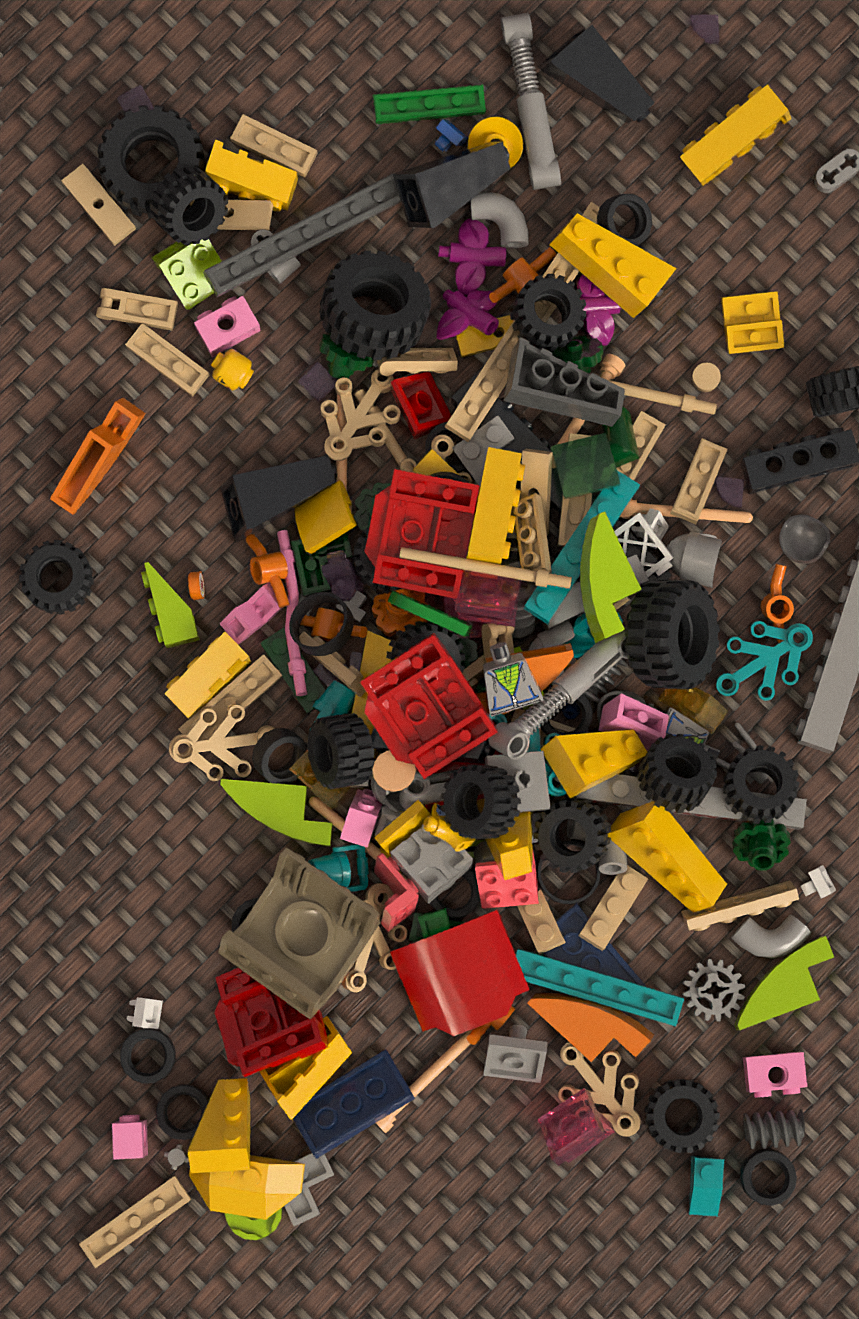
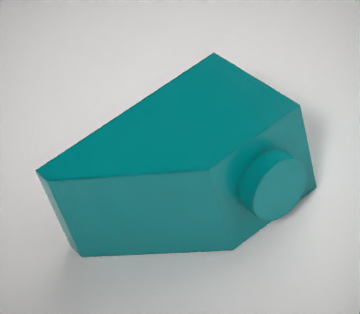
[689,1156,724,1216]

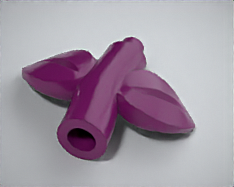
[438,219,506,295]
[577,274,622,346]
[436,289,499,340]

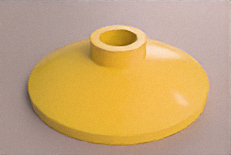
[468,117,523,168]

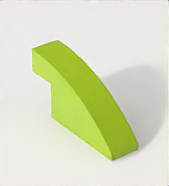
[580,511,642,643]
[220,779,333,847]
[734,936,834,1030]

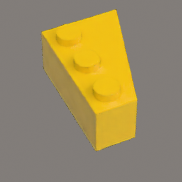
[205,140,298,211]
[165,632,252,719]
[541,729,647,798]
[477,799,533,880]
[259,1016,352,1120]
[188,1078,250,1173]

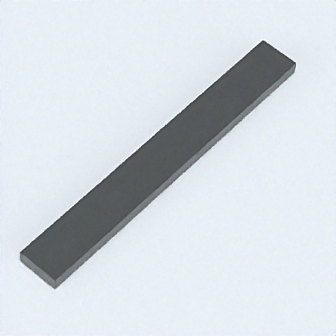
[203,173,401,297]

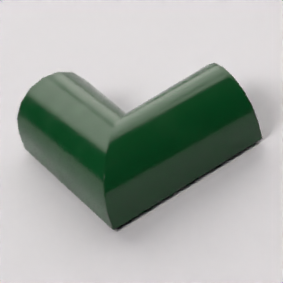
[594,407,640,477]
[291,532,353,597]

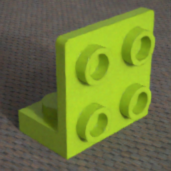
[152,239,222,310]

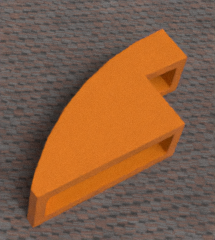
[50,398,146,515]
[476,643,574,715]
[527,993,654,1062]

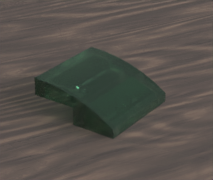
[550,433,620,499]

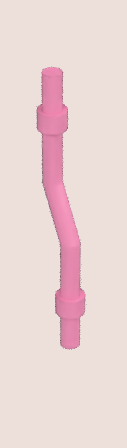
[277,530,307,696]

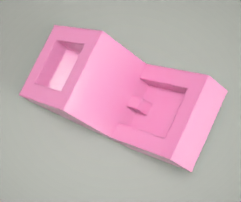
[220,582,283,645]

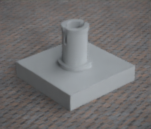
[485,751,550,812]
[483,1025,548,1083]

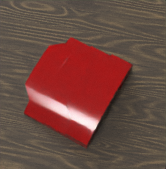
[365,469,480,599]
[360,633,498,779]
[390,909,530,1036]
[214,968,328,1077]

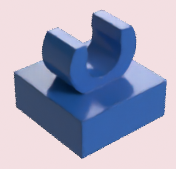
[434,119,468,152]

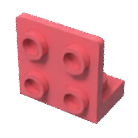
[475,844,539,909]
[374,853,419,932]

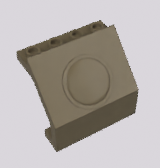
[218,848,381,1019]

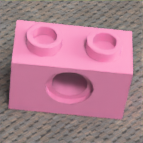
[194,296,261,357]
[599,693,669,751]
[340,789,383,847]
[743,1052,807,1097]
[112,1115,148,1159]

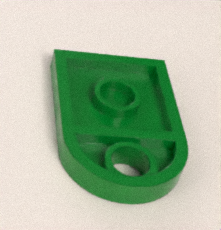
[388,590,473,637]

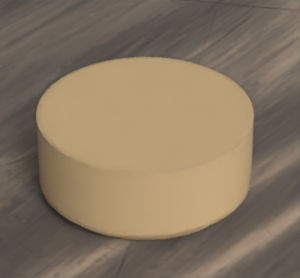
[692,363,721,392]

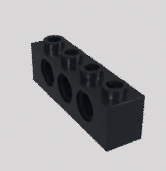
[740,427,859,495]

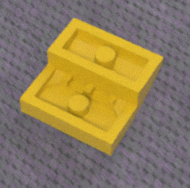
[721,291,784,354]
[295,480,357,554]
[374,800,432,856]

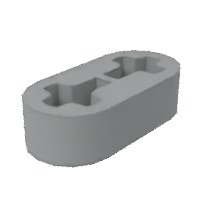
[814,149,859,193]

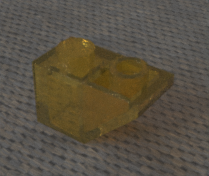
[658,687,728,734]
[289,750,351,810]

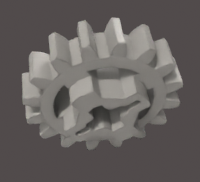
[682,959,745,1021]

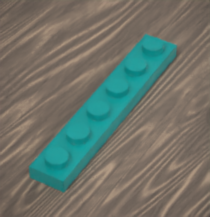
[524,470,640,624]
[516,948,684,1026]

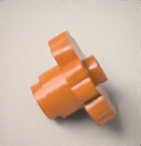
[372,589,428,637]

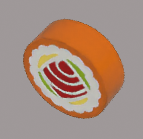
[188,571,205,600]

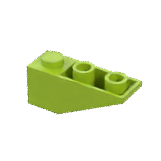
[141,562,200,648]

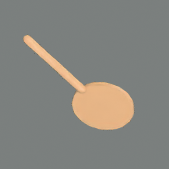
[372,750,416,792]

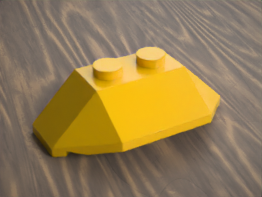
[189,1155,305,1220]

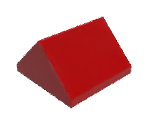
[390,371,451,440]

